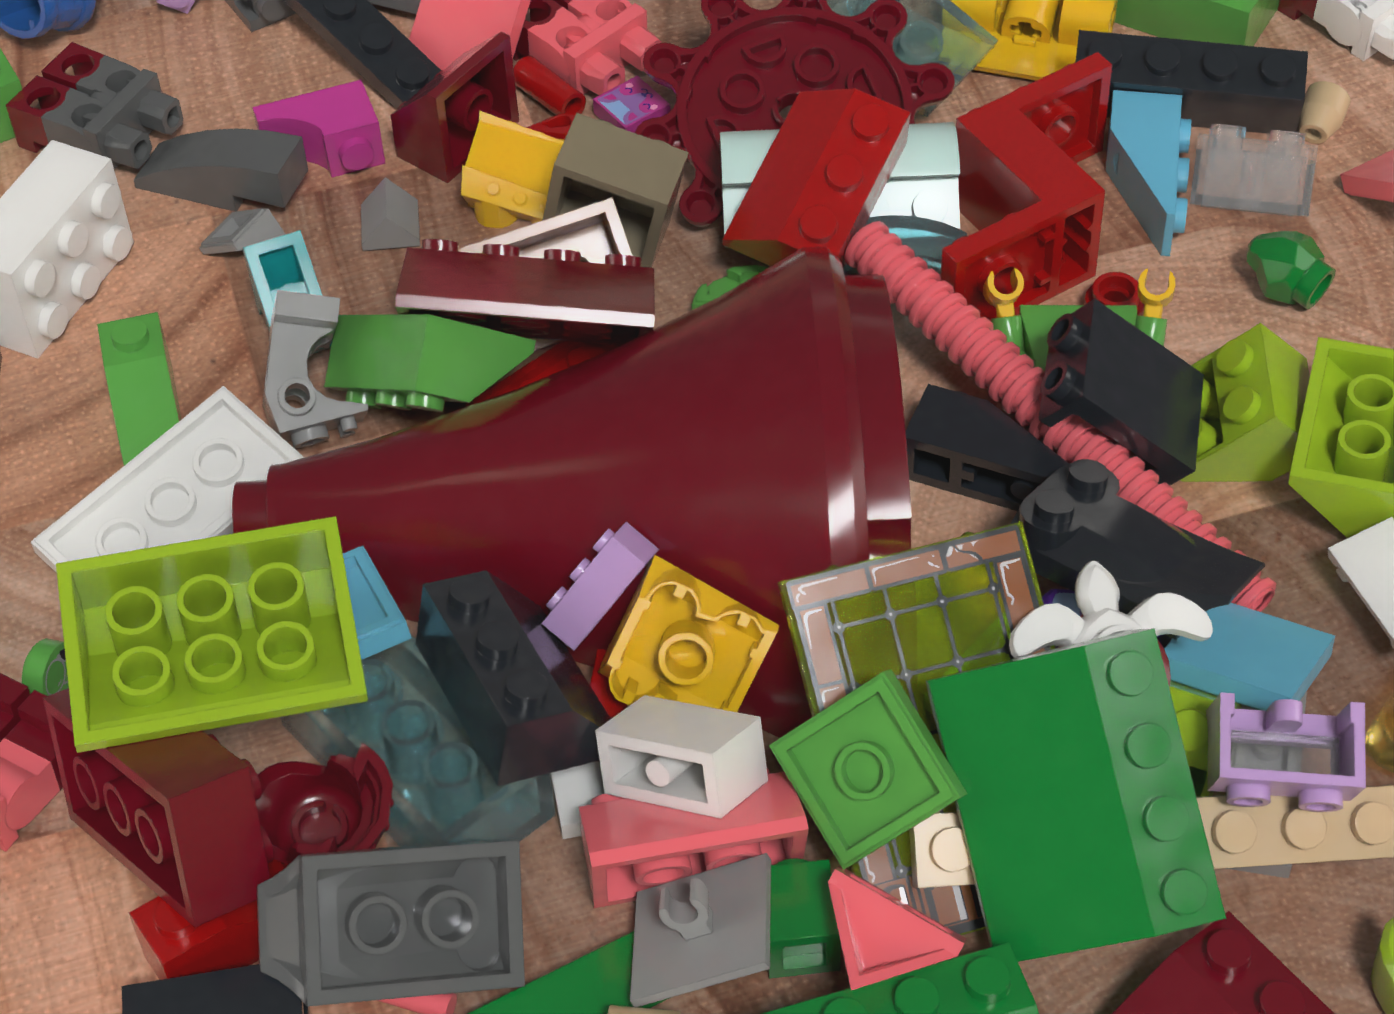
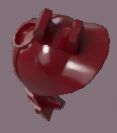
[256,742,394,866]

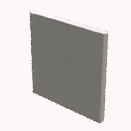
[630,853,771,1007]

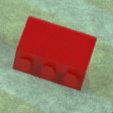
[722,88,911,268]

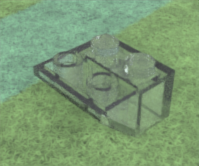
[1188,124,1318,218]

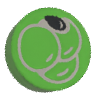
[22,638,69,696]

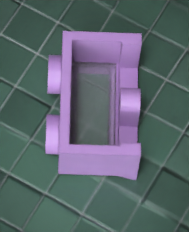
[1206,692,1366,812]

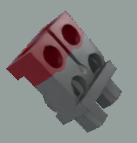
[6,42,184,169]

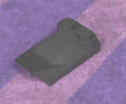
[256,838,525,1006]

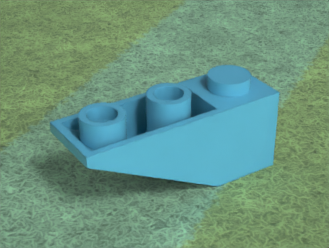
[1105,90,1192,256]

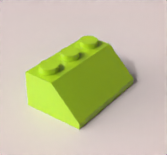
[1288,337,1394,538]

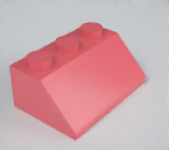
[579,768,809,908]

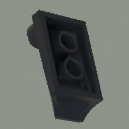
[1009,459,1266,640]

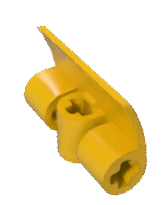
[934,0,1118,81]

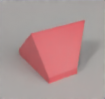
[828,866,966,990]

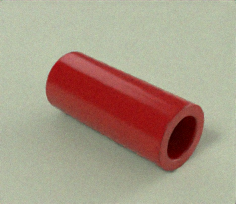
[514,56,586,116]

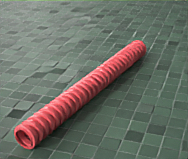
[844,221,1276,612]

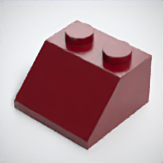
[390,32,519,183]

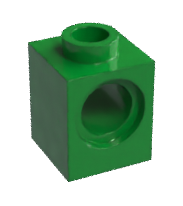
[768,858,841,979]

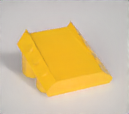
[461,111,564,228]
[598,555,779,712]

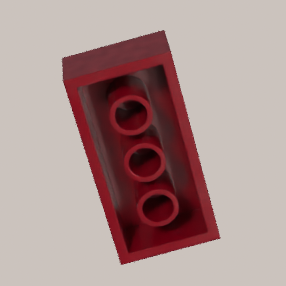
[43,688,274,927]

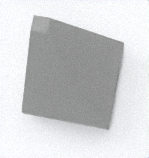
[199,208,285,255]

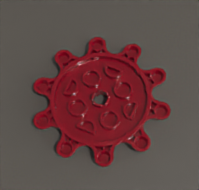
[635,0,955,228]

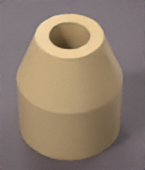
[1299,81,1351,144]

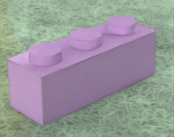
[541,522,659,651]

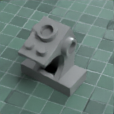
[262,290,368,448]

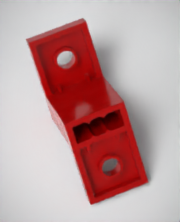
[941,52,1112,321]

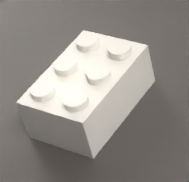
[0,140,134,359]

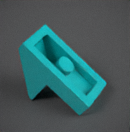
[242,230,333,354]

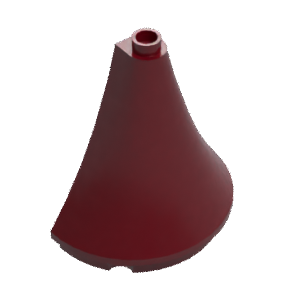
[232,247,917,738]

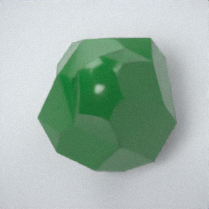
[1246,231,1336,309]

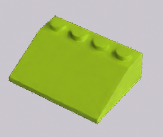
[56,516,368,753]

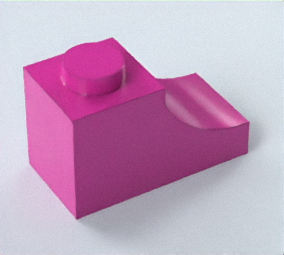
[252,80,386,178]

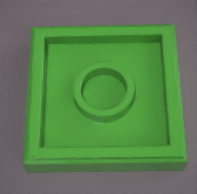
[769,669,968,870]

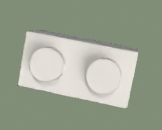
[595,695,768,819]

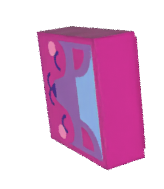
[593,76,671,133]

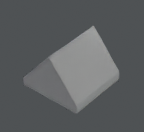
[361,177,420,251]

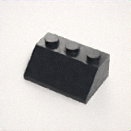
[415,570,611,786]

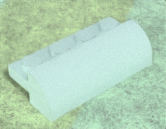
[720,122,961,248]

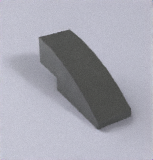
[134,128,308,212]

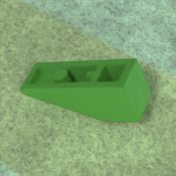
[97,312,181,466]

